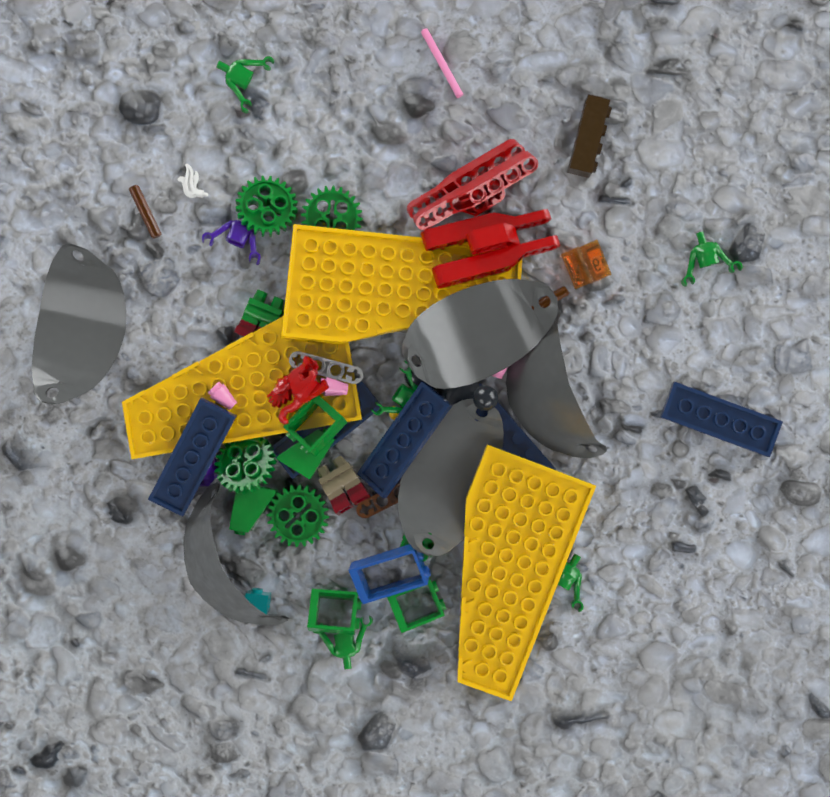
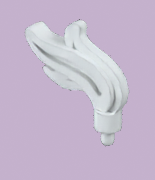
[178,164,209,198]

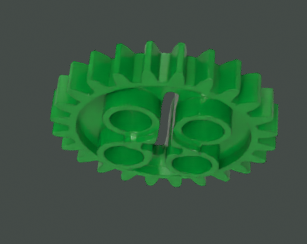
[235,175,298,237]
[301,185,363,230]
[214,437,277,494]
[267,484,330,547]

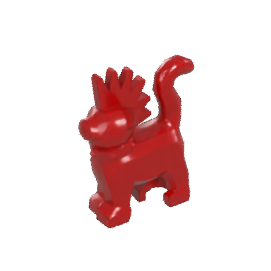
[267,356,329,425]

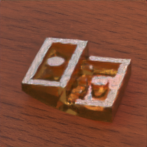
[561,240,612,290]

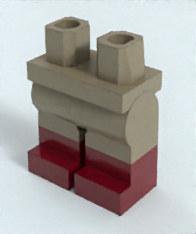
[317,456,371,515]

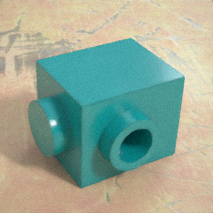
[243,588,272,615]

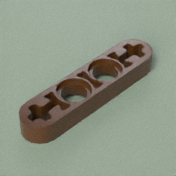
[356,482,400,518]

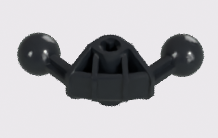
[404,364,498,411]

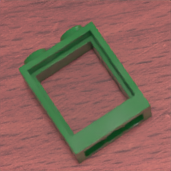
[283,395,347,457]
[387,577,447,633]
[307,589,362,635]

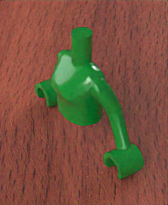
[216,56,274,113]
[681,231,743,287]
[371,360,418,415]
[558,553,584,612]
[313,616,373,670]

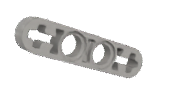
[289,351,364,384]

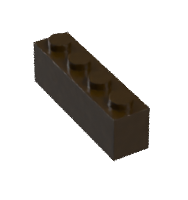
[567,94,612,178]

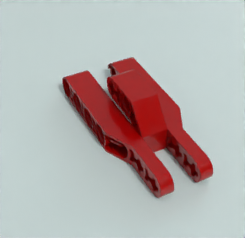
[407,139,538,230]
[421,209,560,289]

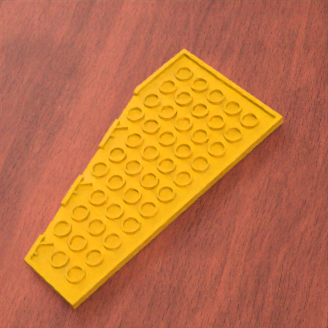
[281,224,522,344]
[122,316,362,459]
[457,444,596,701]

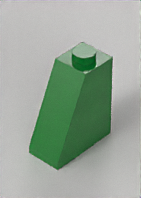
[277,428,336,480]
[229,486,278,535]

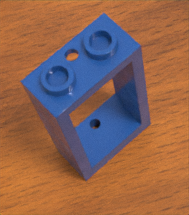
[348,544,431,604]

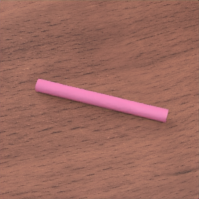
[421,28,463,98]

